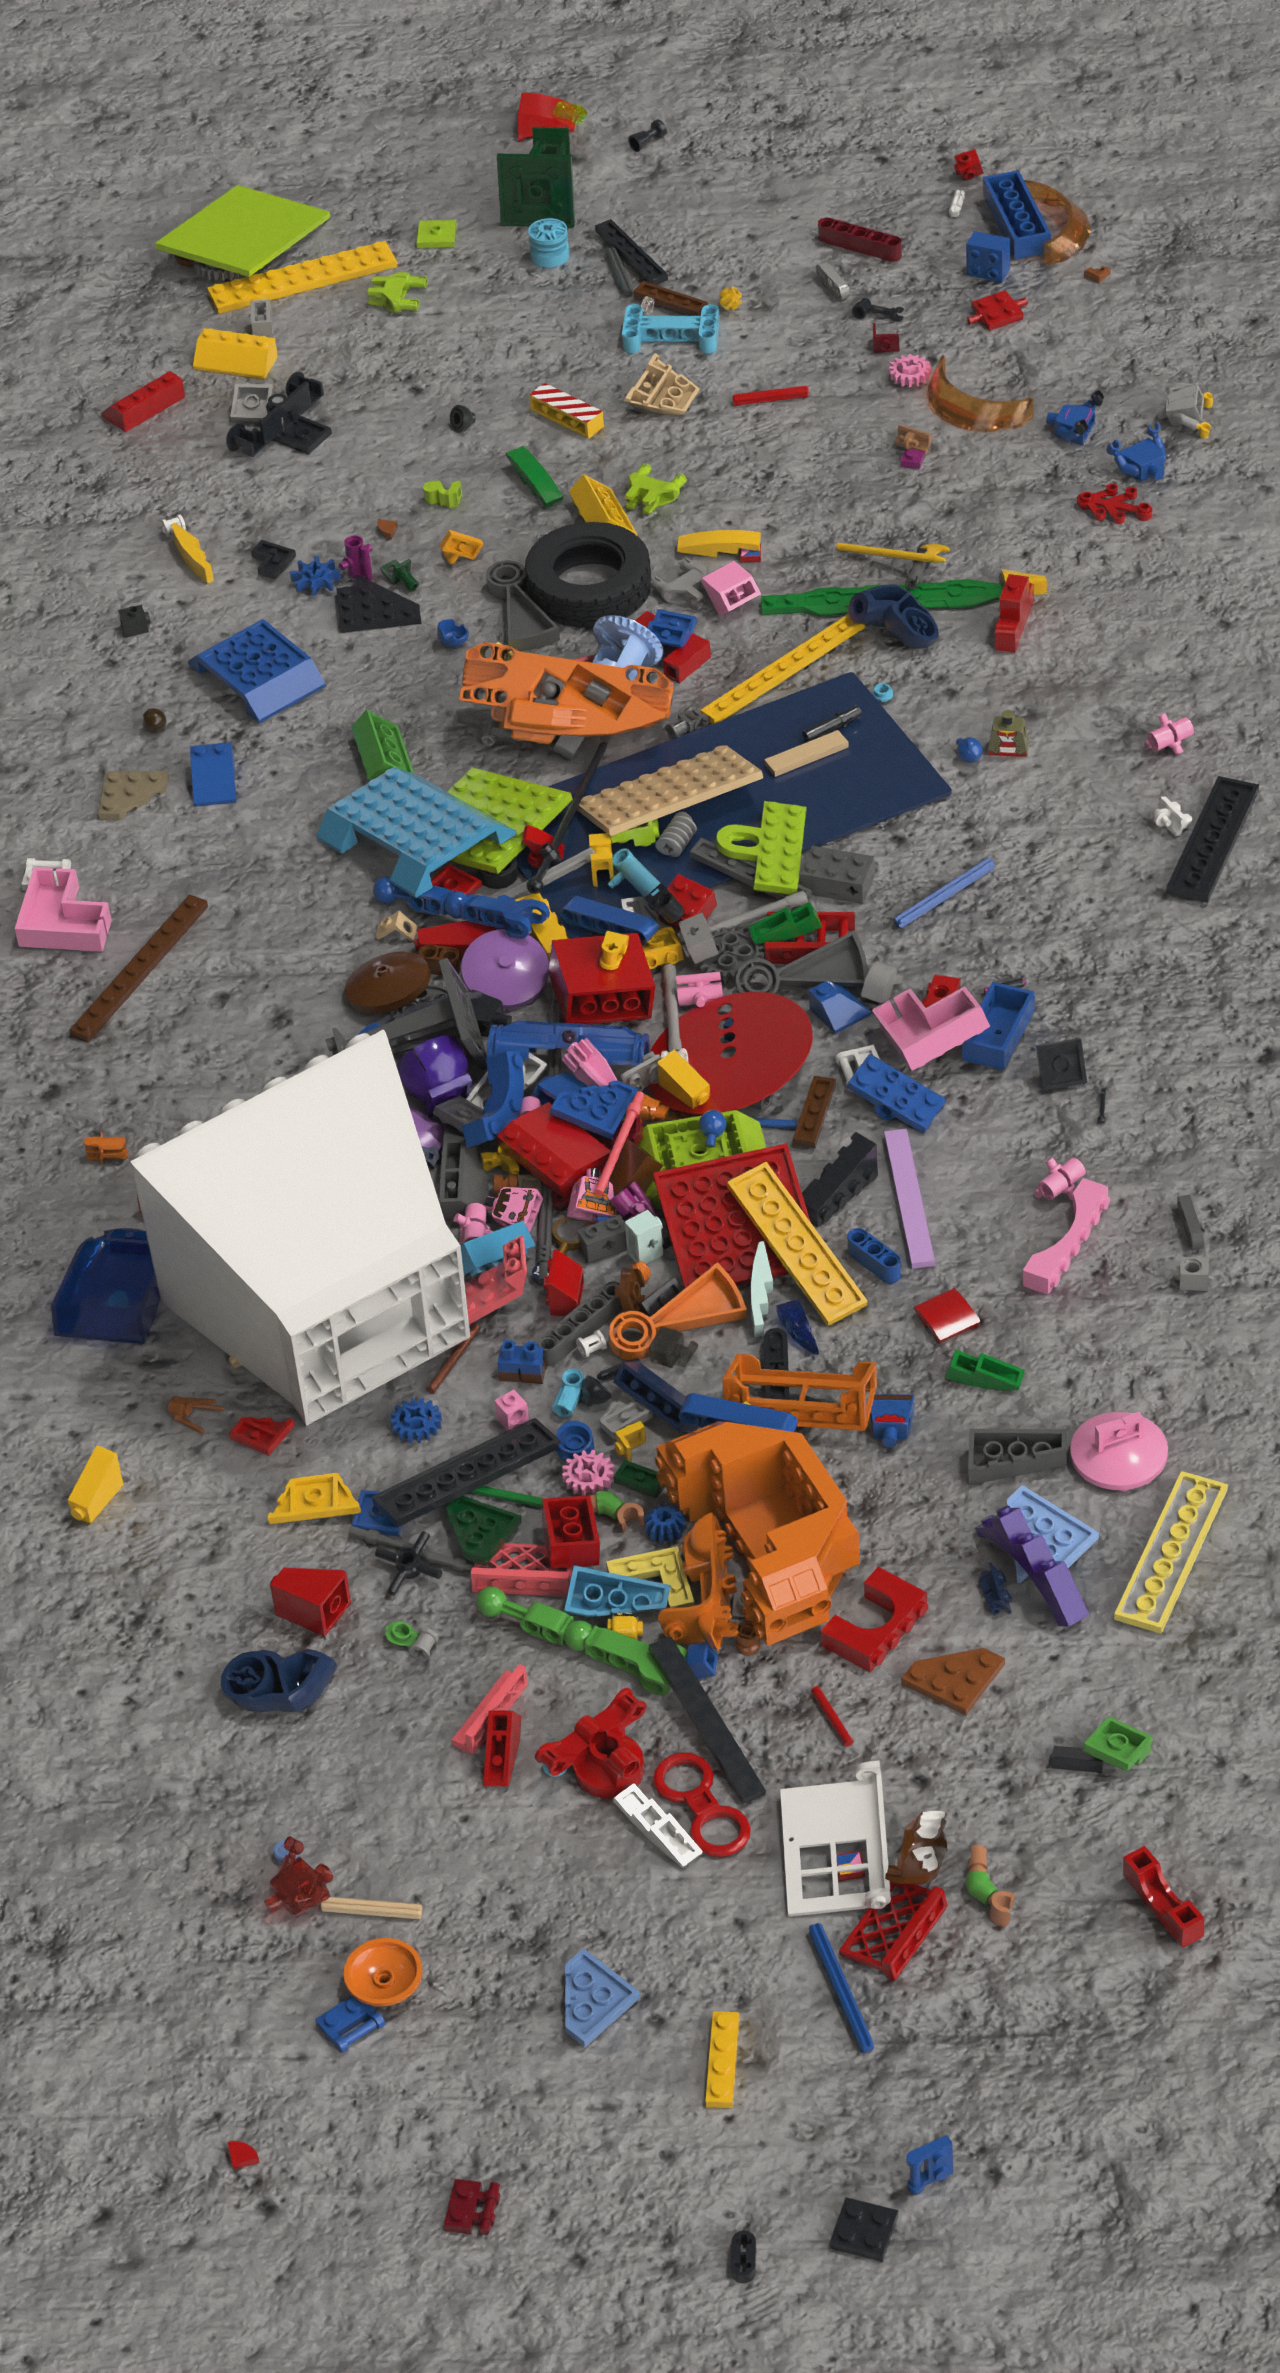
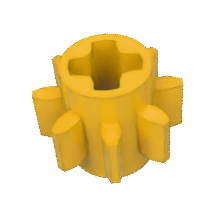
[719,287,742,310]

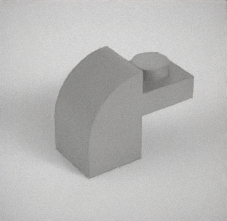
[861,962,904,1003]

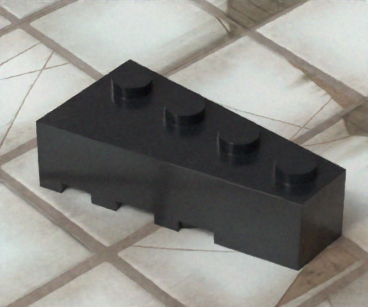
[802,1132,878,1227]

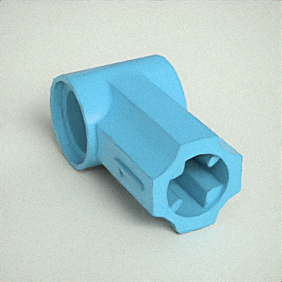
[552,1369,584,1418]

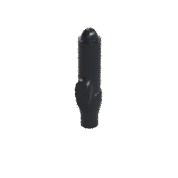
[597,1358,641,1380]

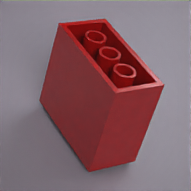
[549,933,655,1024]

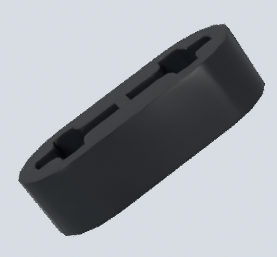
[730,2230,757,2283]

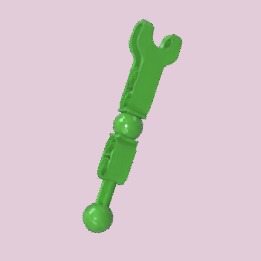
[476,1586,688,1696]

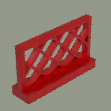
[839,1881,948,1981]

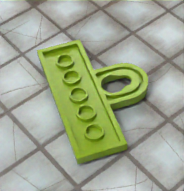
[716,801,806,895]

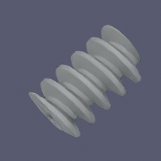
[656,812,697,857]

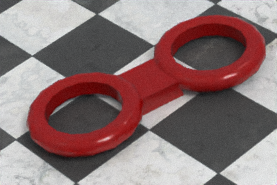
[653,1752,751,1857]

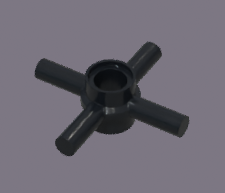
[375,1531,442,1596]

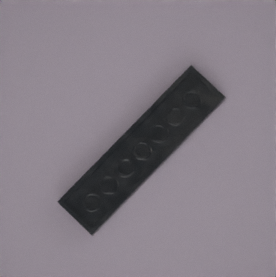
[1166,776,1259,902]
[372,1418,561,1527]

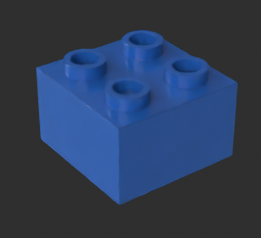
[966,231,1010,282]

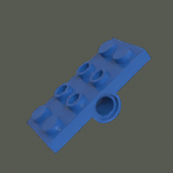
[846,1053,947,1134]

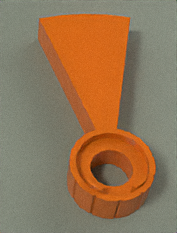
[608,1262,747,1361]

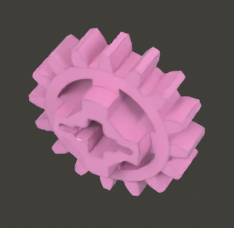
[889,354,931,387]
[562,1450,615,1496]

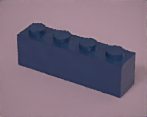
[613,1362,698,1432]

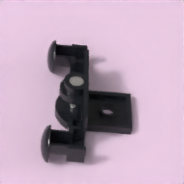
[226,371,332,457]

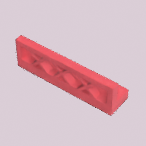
[452,1664,528,1755]

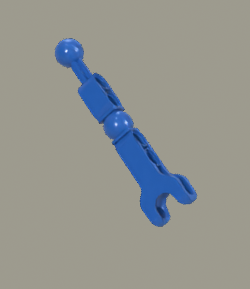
[373,877,550,939]

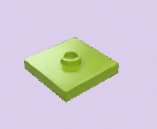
[417,220,457,248]

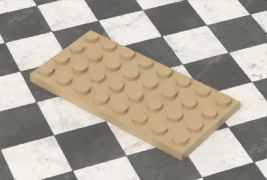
[577,745,763,836]

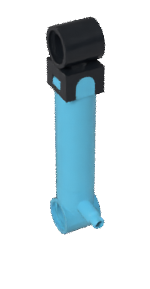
[608,849,684,923]

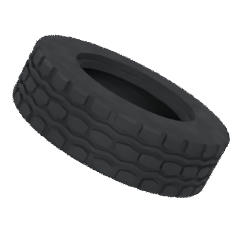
[525,522,651,627]

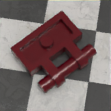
[444,2179,501,2235]

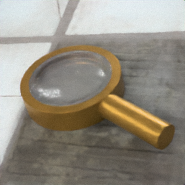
[553,1216,591,1255]

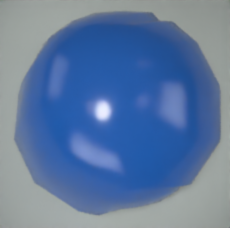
[437,619,469,647]

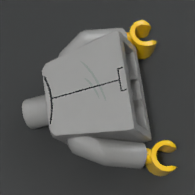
[1157,384,1213,438]

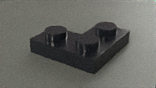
[251,540,296,579]

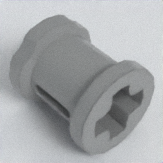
[409,1628,439,1661]

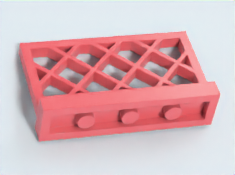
[471,1543,573,1597]

